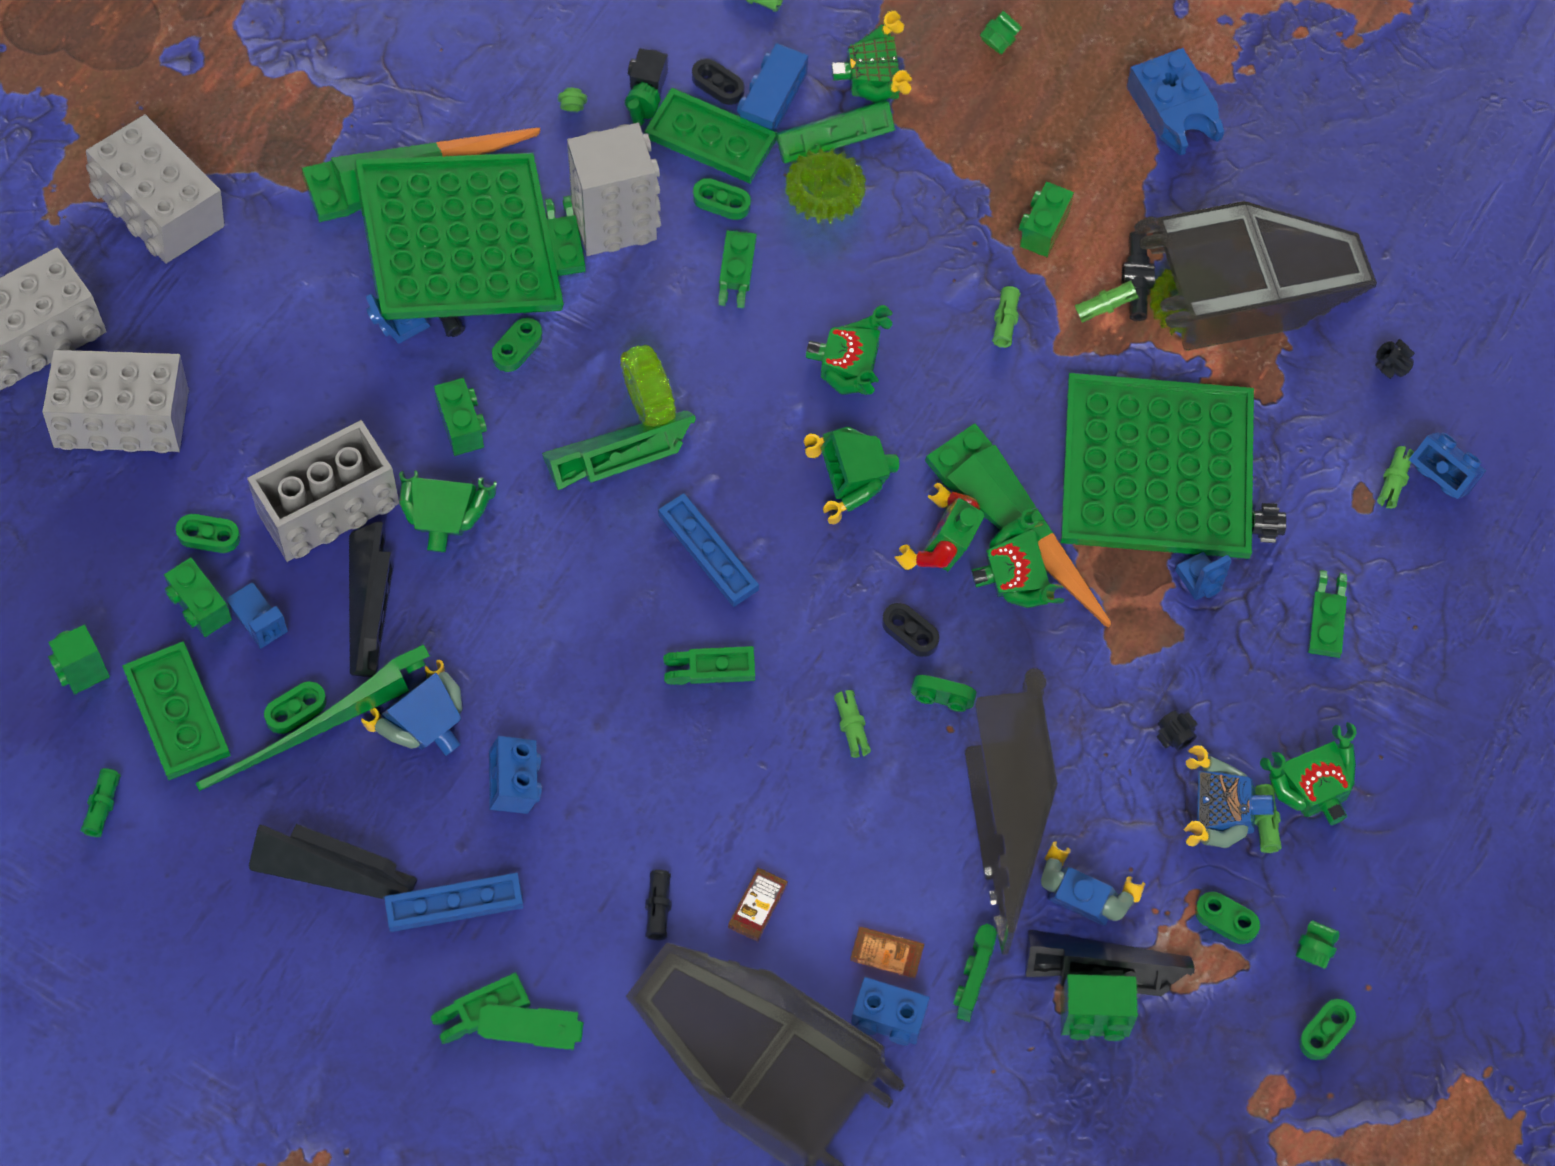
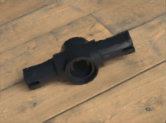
[1121,231,1155,321]

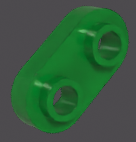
[693,178,751,220]
[492,318,542,372]
[176,514,240,553]
[911,675,977,712]
[264,682,327,734]
[1195,892,1260,944]
[1299,999,1356,1060]

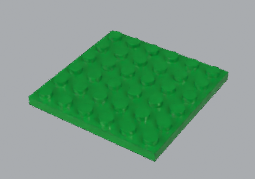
[354,153,564,320]
[1061,373,1254,559]

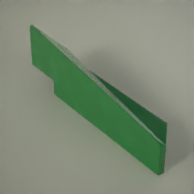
[542,410,696,490]

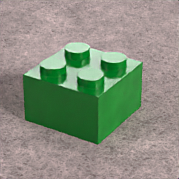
[1060,975,1138,1041]

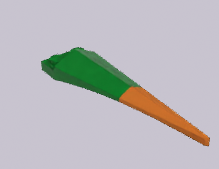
[302,128,540,222]
[925,423,1111,627]

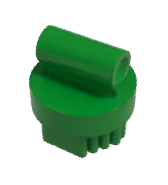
[980,10,1022,54]
[624,82,661,126]
[1296,920,1340,969]

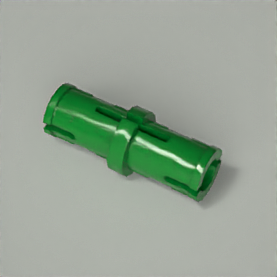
[81,768,121,837]

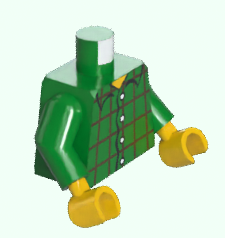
[831,11,912,103]
[804,427,899,524]

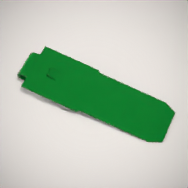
[477,1004,584,1050]

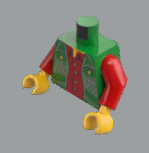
[894,483,985,572]

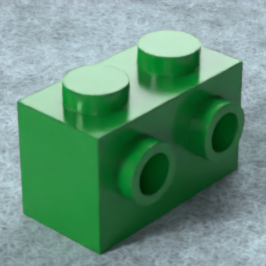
[1019,181,1074,258]
[434,378,487,456]
[164,557,232,637]
[48,624,110,695]

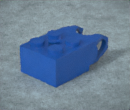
[1127,48,1224,156]

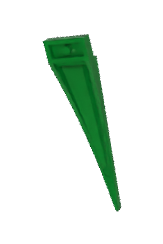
[195,644,429,791]

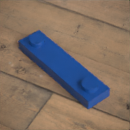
[658,493,759,607]
[384,873,523,932]

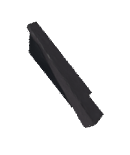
[349,522,394,677]
[249,824,417,899]
[1026,930,1195,996]

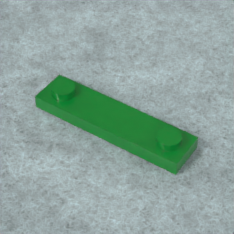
[775,101,895,163]

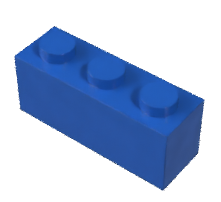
[737,43,808,132]

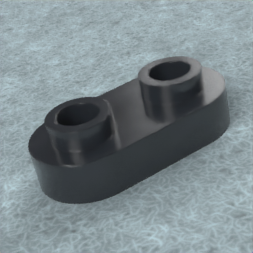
[692,59,744,105]
[882,603,939,657]

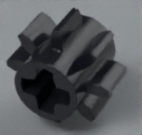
[1375,339,1415,379]
[1252,503,1286,543]
[1156,710,1198,751]

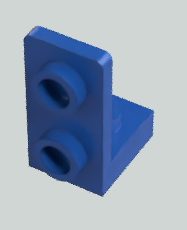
[366,294,431,344]
[1175,552,1232,601]
[226,583,288,649]

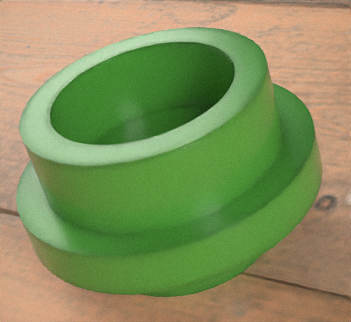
[558,88,587,112]

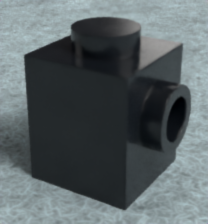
[628,48,668,96]

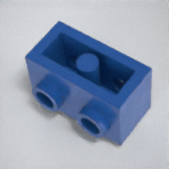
[1409,432,1487,499]
[489,736,542,814]
[851,977,930,1046]

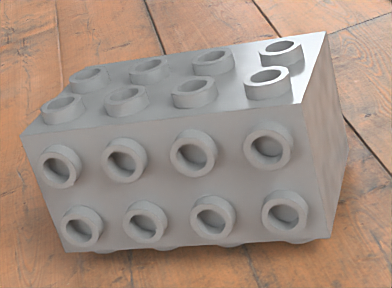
[86,115,224,264]
[567,123,661,256]
[0,247,107,390]
[43,350,189,453]
[247,420,399,562]

